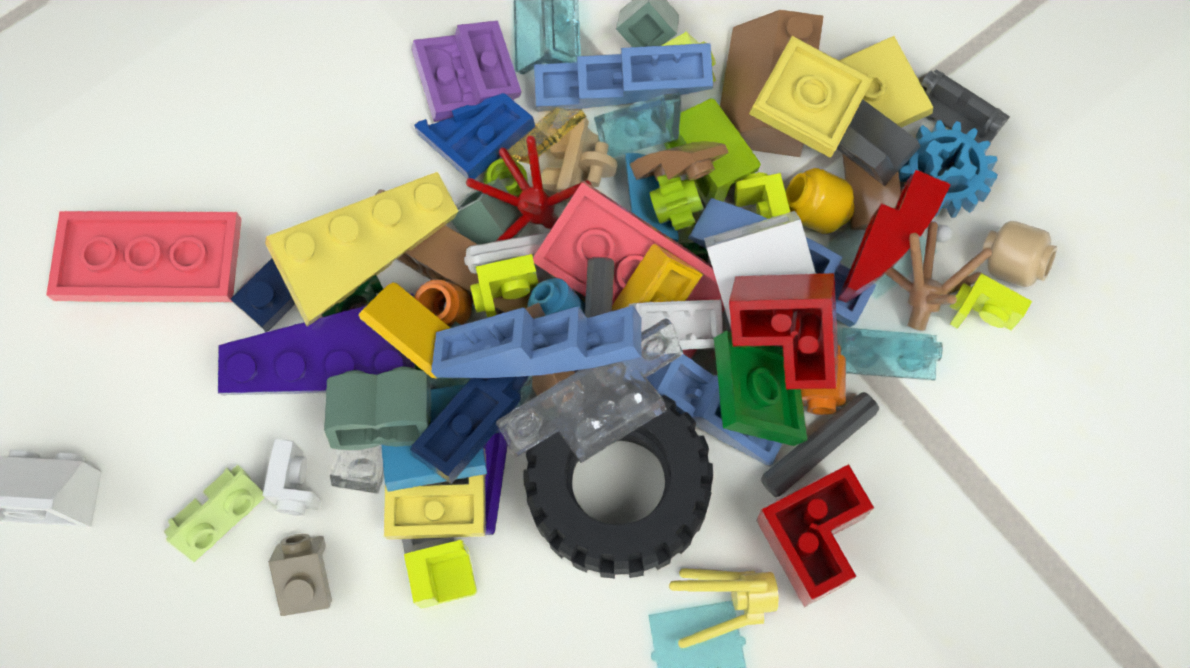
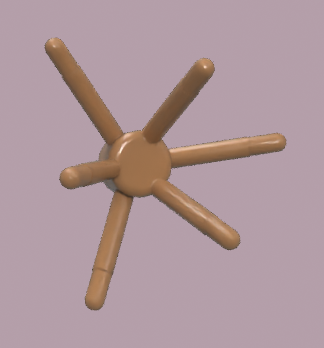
[886,221,992,331]

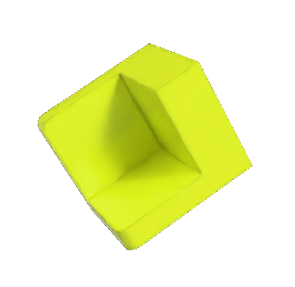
[404,540,477,609]

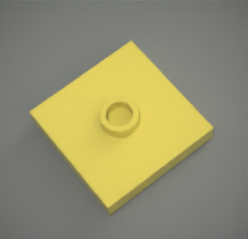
[749,36,873,158]
[839,36,933,128]

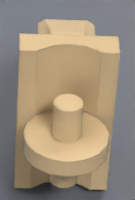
[541,118,618,203]

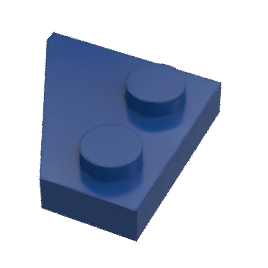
[414,93,536,179]

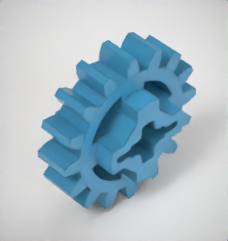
[898,120,998,218]

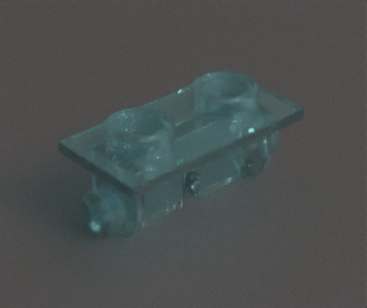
[841,327,943,381]

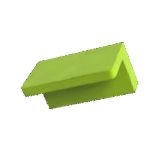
[662,98,761,205]

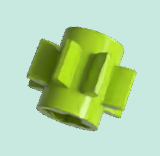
[649,174,703,231]

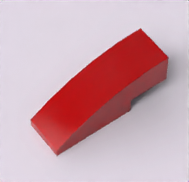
[838,170,951,303]

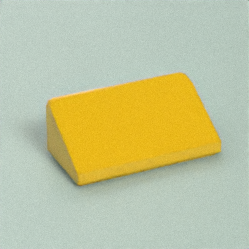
[612,244,703,311]
[359,282,450,379]

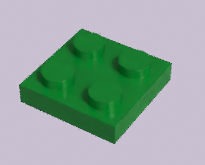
[714,331,807,446]

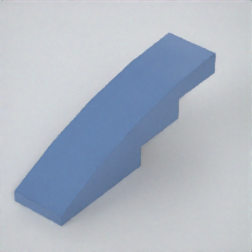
[534,43,713,112]
[431,306,642,378]
[601,350,782,466]

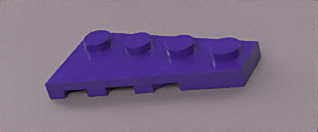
[218,293,416,396]

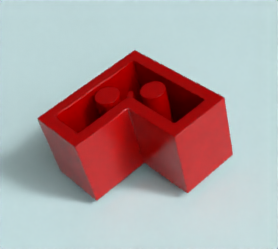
[729,273,839,389]
[756,464,874,608]

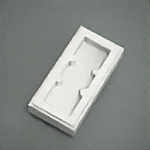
[629,300,723,352]

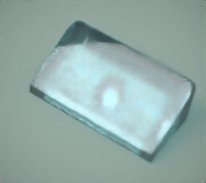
[594,92,681,158]

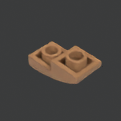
[630,141,729,181]

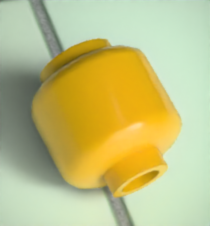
[786,168,855,234]

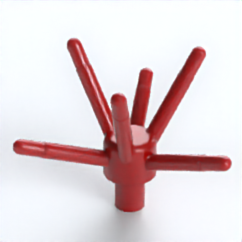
[466,135,592,241]

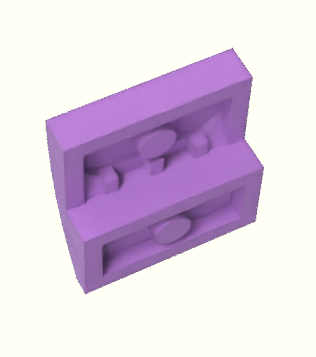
[411,20,522,122]

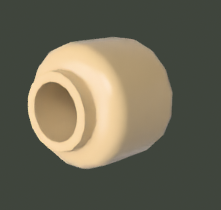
[982,221,1057,287]

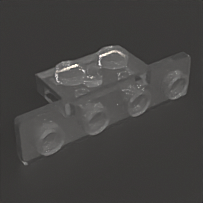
[496,318,683,463]

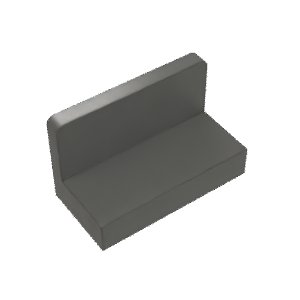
[837,99,920,186]

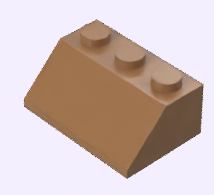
[720,10,824,157]

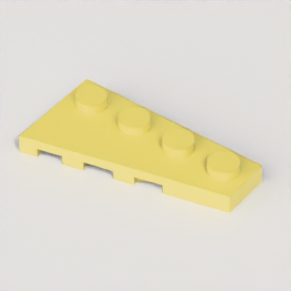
[265,172,458,327]

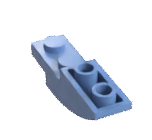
[688,198,876,327]

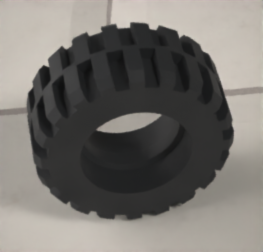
[523,383,713,579]

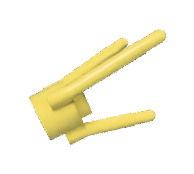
[669,568,779,648]

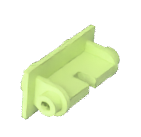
[164,465,265,562]

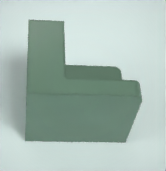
[616,0,679,47]
[451,178,526,244]

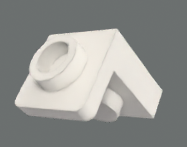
[262,439,321,516]

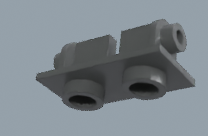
[921,69,1010,143]

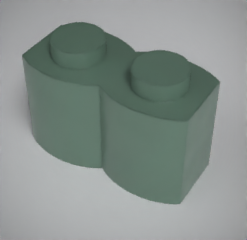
[324,367,431,450]

